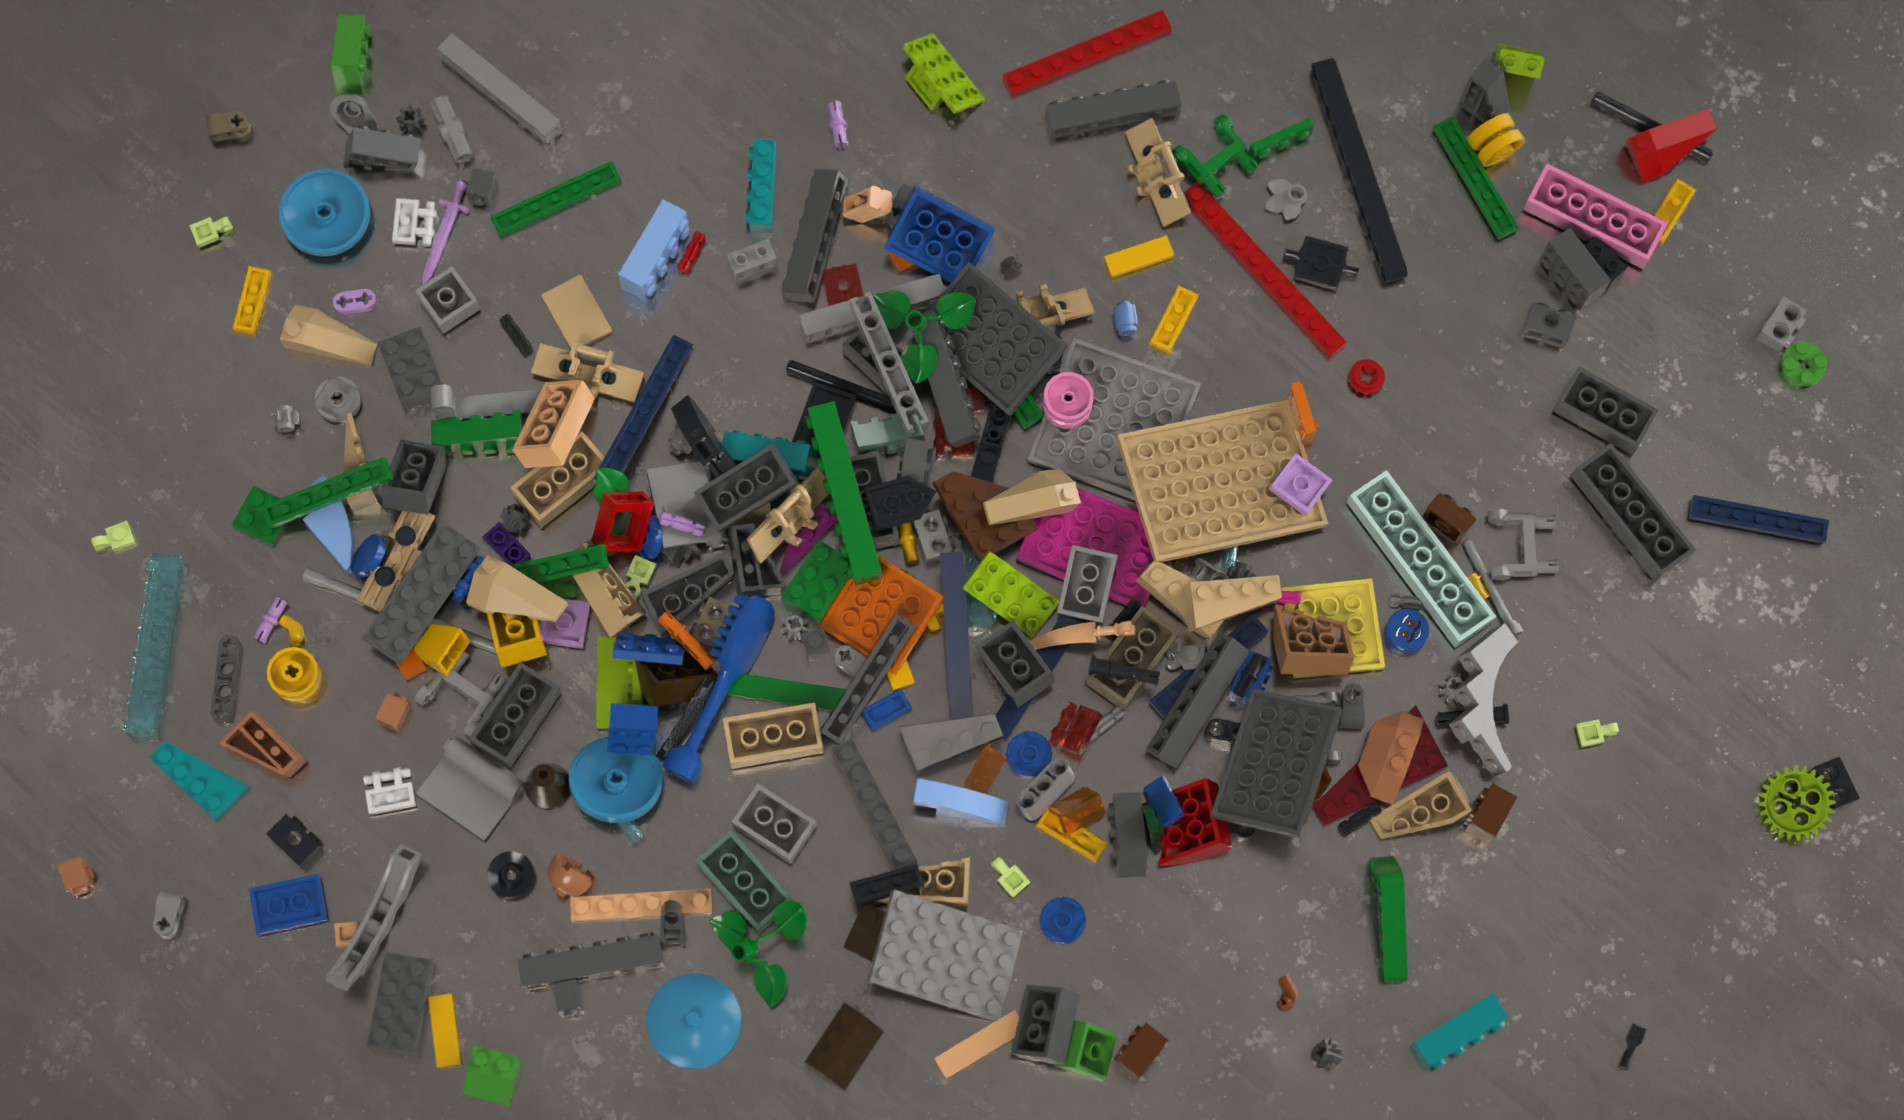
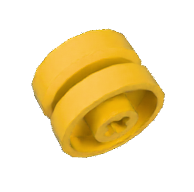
[1467,113,1525,167]
[267,647,323,704]

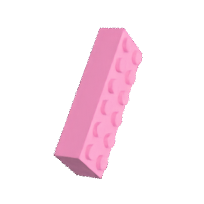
[1523,163,1668,269]

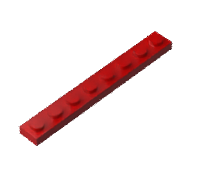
[1003,9,1172,97]

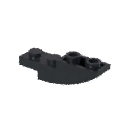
[671,395,737,478]
[971,403,1012,483]

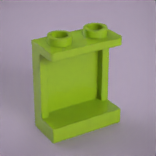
[1494,44,1545,79]

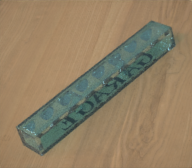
[123,553,184,740]

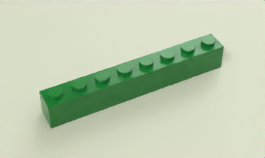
[805,401,882,585]

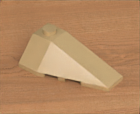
[343,413,378,510]
[983,468,1081,525]
[466,555,569,622]
[1370,771,1472,839]

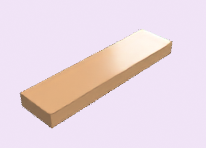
[934,1010,1019,1079]

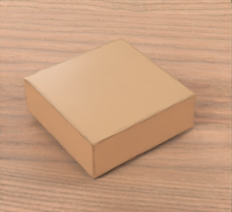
[334,920,359,948]

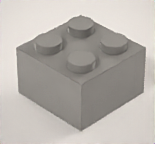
[415,266,480,334]

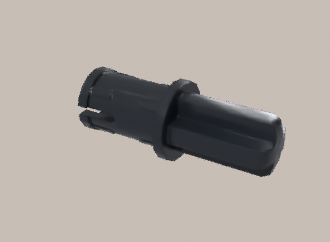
[1233,654,1266,698]

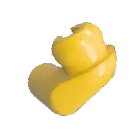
[279,614,304,647]

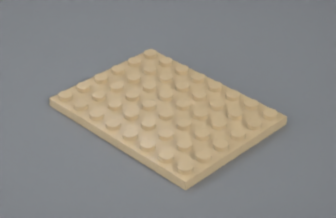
[1116,399,1329,562]

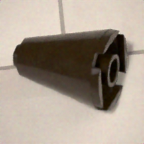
[525,763,570,809]

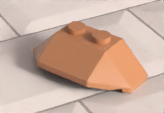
[1358,711,1424,805]

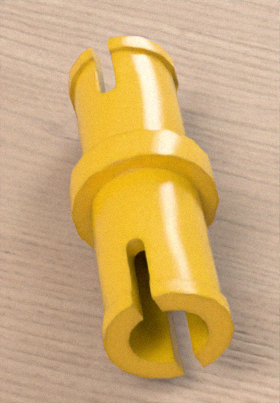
[898,522,920,564]

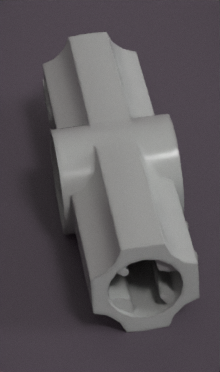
[430,96,473,163]

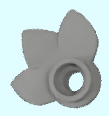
[1265,179,1307,220]

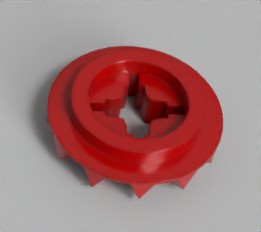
[1348,359,1385,395]

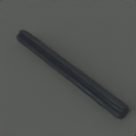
[1592,92,1713,162]
[786,360,912,413]

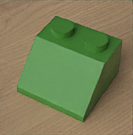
[1055,1021,1117,1081]
[463,1045,522,1106]

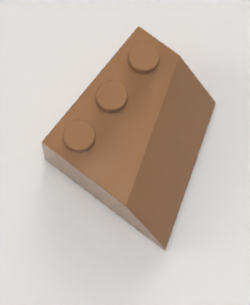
[1273,604,1354,676]

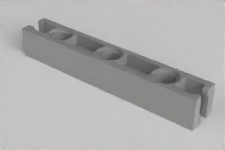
[437,33,562,144]
[799,274,945,343]
[849,291,929,437]

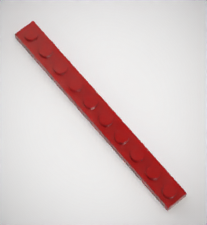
[1183,181,1347,359]

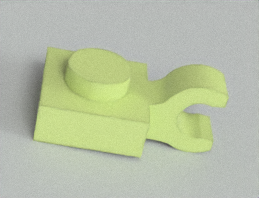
[189,217,234,248]
[91,521,136,551]
[1575,719,1619,748]
[991,857,1030,898]

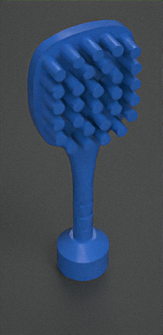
[662,594,775,783]

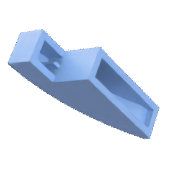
[303,474,355,575]
[913,779,1009,826]

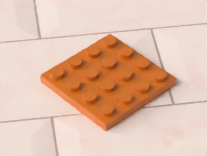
[819,555,944,676]

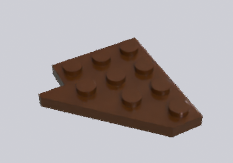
[932,471,1038,562]

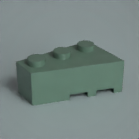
[851,413,924,455]

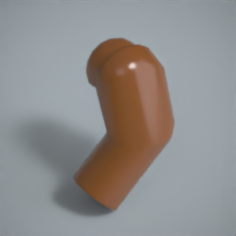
[1279,974,1299,1009]

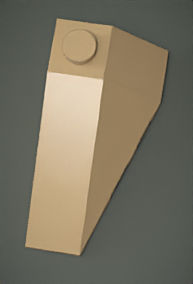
[280,305,378,366]

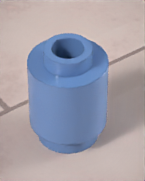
[1113,301,1138,336]

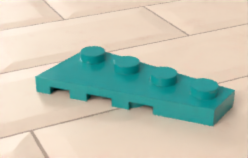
[149,741,250,821]

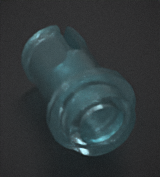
[1220,546,1238,569]
[617,820,644,845]

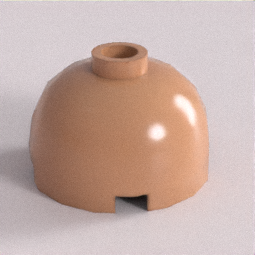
[547,853,596,897]

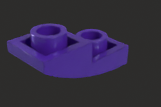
[482,521,531,565]

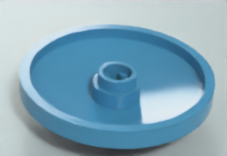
[279,169,370,256]
[569,737,663,823]
[646,973,742,1069]

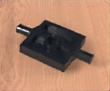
[1283,235,1359,291]

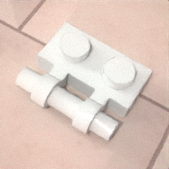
[392,198,437,247]
[363,767,416,815]

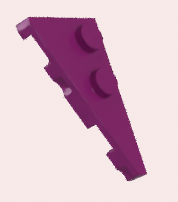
[780,502,838,577]

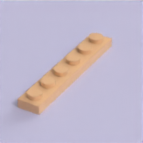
[570,888,713,922]

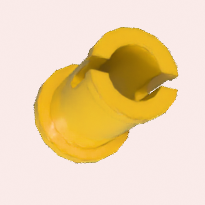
[1467,573,1490,600]

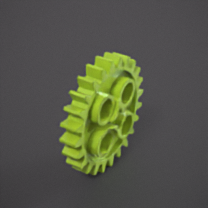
[1758,765,1836,841]

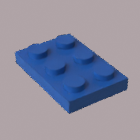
[612,632,685,665]
[248,874,328,936]

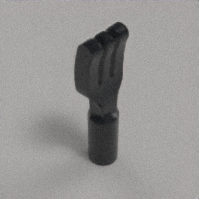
[1620,1024,1646,1070]

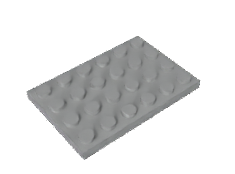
[867,890,1023,1021]

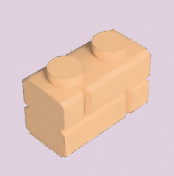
[843,185,893,223]

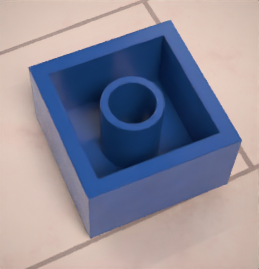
[607,703,658,756]

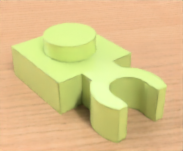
[625,555,657,599]

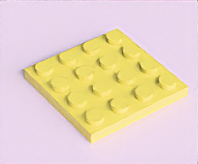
[1281,578,1385,679]

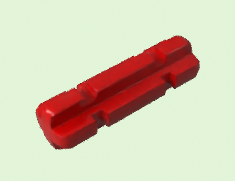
[677,231,706,273]

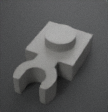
[1166,643,1207,670]

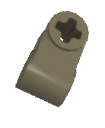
[206,111,252,141]

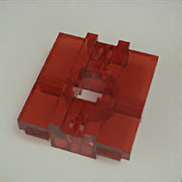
[822,263,864,306]

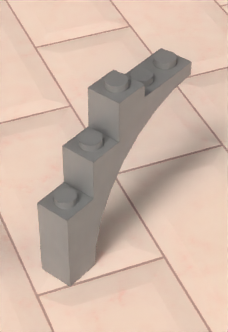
[1449,623,1518,777]
[325,844,422,991]

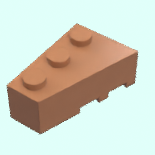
[219,710,307,778]

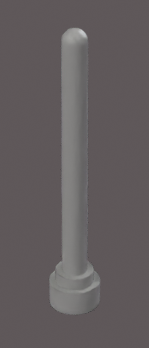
[1463,539,1524,637]

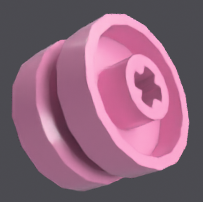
[1043,372,1094,429]

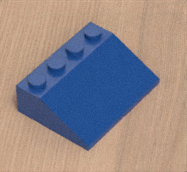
[884,184,995,283]

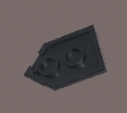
[864,476,936,532]

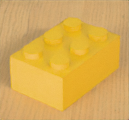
[487,612,547,668]

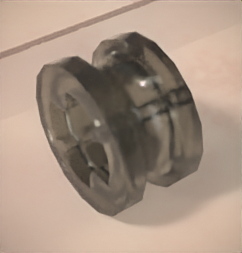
[1000,255,1023,275]

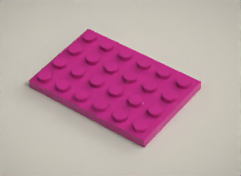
[1016,488,1164,607]

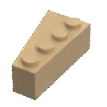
[573,539,646,638]
[1135,560,1224,640]
[1183,575,1282,633]

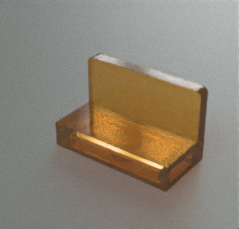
[964,743,1007,794]
[1048,787,1106,835]

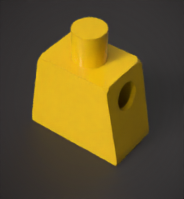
[414,624,471,676]

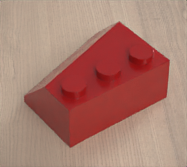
[1159,778,1233,866]

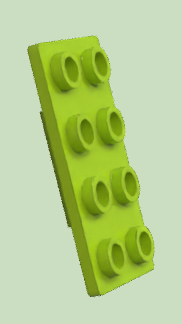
[902,34,985,113]
[962,551,1059,638]
[596,637,643,729]

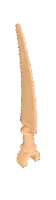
[1029,621,1135,650]

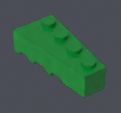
[431,410,525,456]

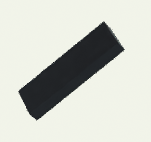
[849,864,924,906]

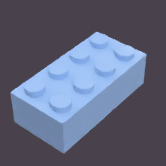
[618,200,690,301]

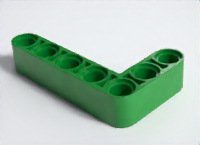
[1369,856,1408,983]

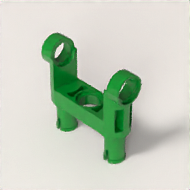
[1171,114,1260,199]

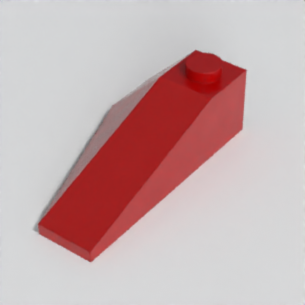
[1625,109,1717,183]

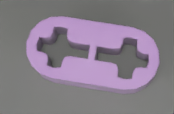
[333,289,377,315]

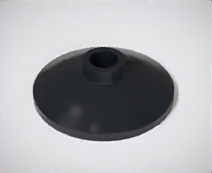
[487,851,534,898]

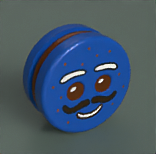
[1385,609,1429,654]

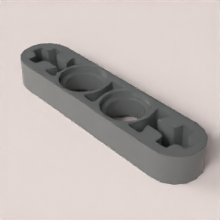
[211,635,241,725]

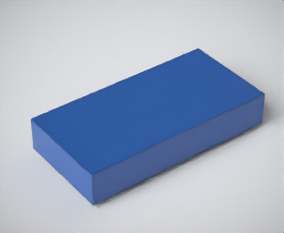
[861,689,912,732]
[1144,775,1185,828]

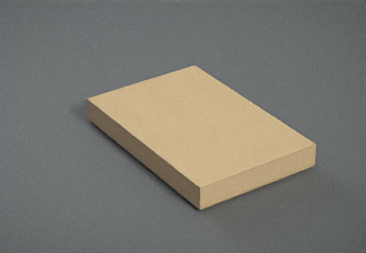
[541,274,613,349]

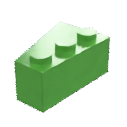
[331,14,370,95]

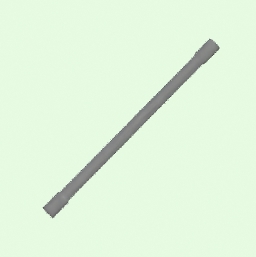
[303,567,497,655]

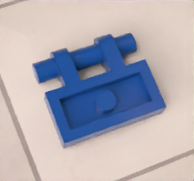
[452,556,484,603]

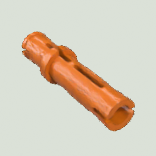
[658,611,716,670]

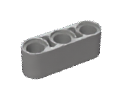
[1016,758,1075,820]

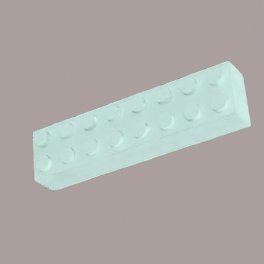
[1347,470,1496,648]

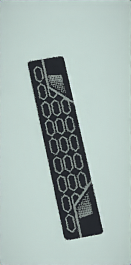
[656,678,715,760]

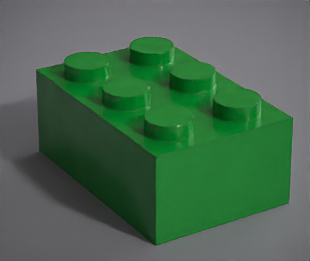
[781,540,849,626]

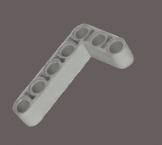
[430,385,541,421]

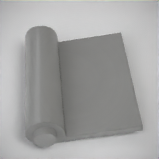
[646,461,728,549]
[416,736,525,841]

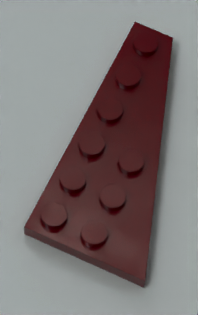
[1314,705,1448,827]

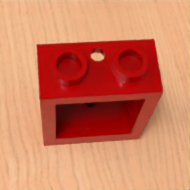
[591,491,654,554]

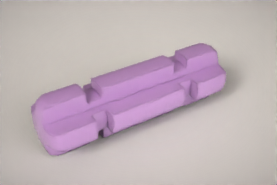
[660,512,705,536]

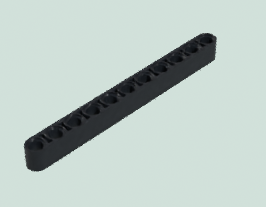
[1311,58,1408,283]

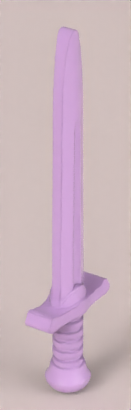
[422,179,469,285]

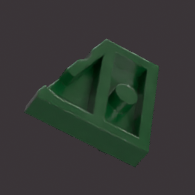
[1142,801,1164,846]

